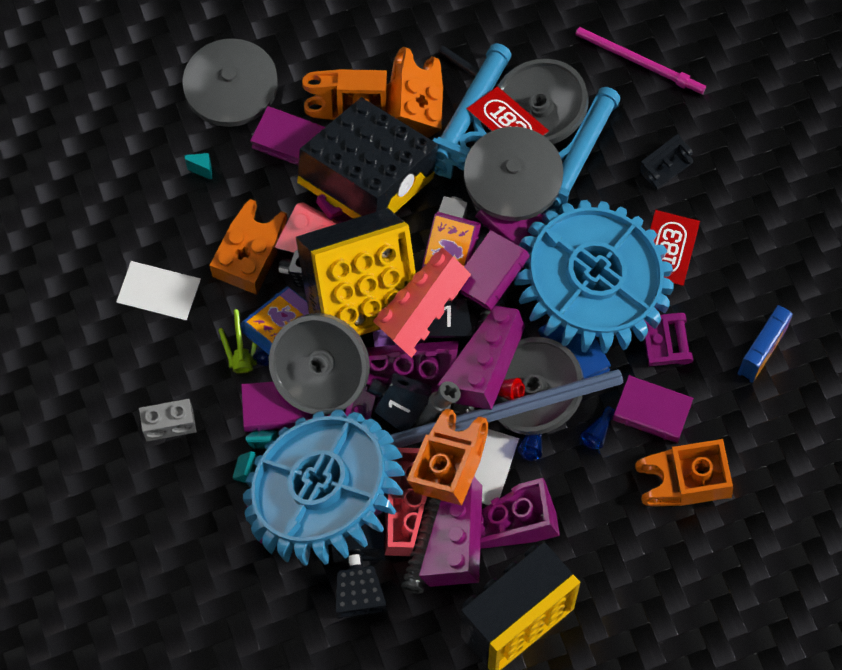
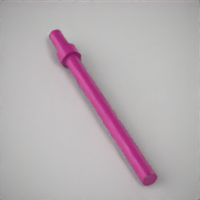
[576,27,706,94]

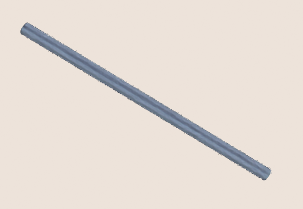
[390,370,623,448]

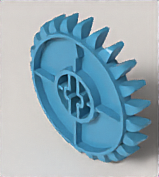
[513,200,674,354]
[243,410,405,566]

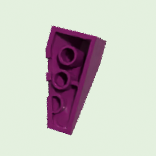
[480,478,560,549]

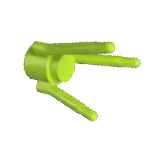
[218,309,258,373]

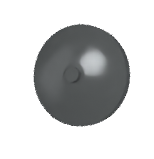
[183,39,278,127]
[498,59,589,144]
[464,127,563,221]
[269,313,370,415]
[494,337,584,435]

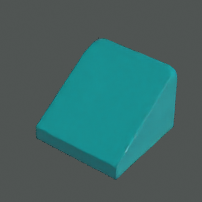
[185,153,212,179]
[246,430,278,449]
[233,451,256,483]

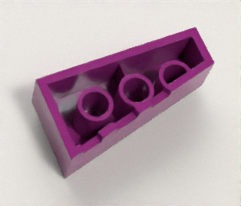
[437,306,525,410]
[366,341,458,394]
[419,476,482,587]

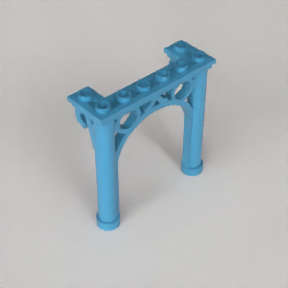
[433,43,620,216]

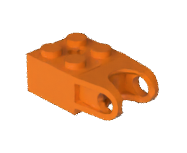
[386,47,443,138]
[302,69,387,120]
[210,199,287,295]
[407,409,488,506]
[635,439,733,506]

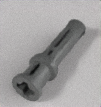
[411,381,461,429]

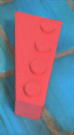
[274,202,341,253]
[373,247,471,358]
[384,447,427,556]

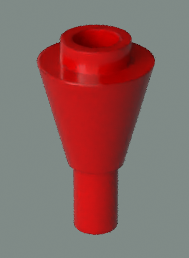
[498,378,525,400]

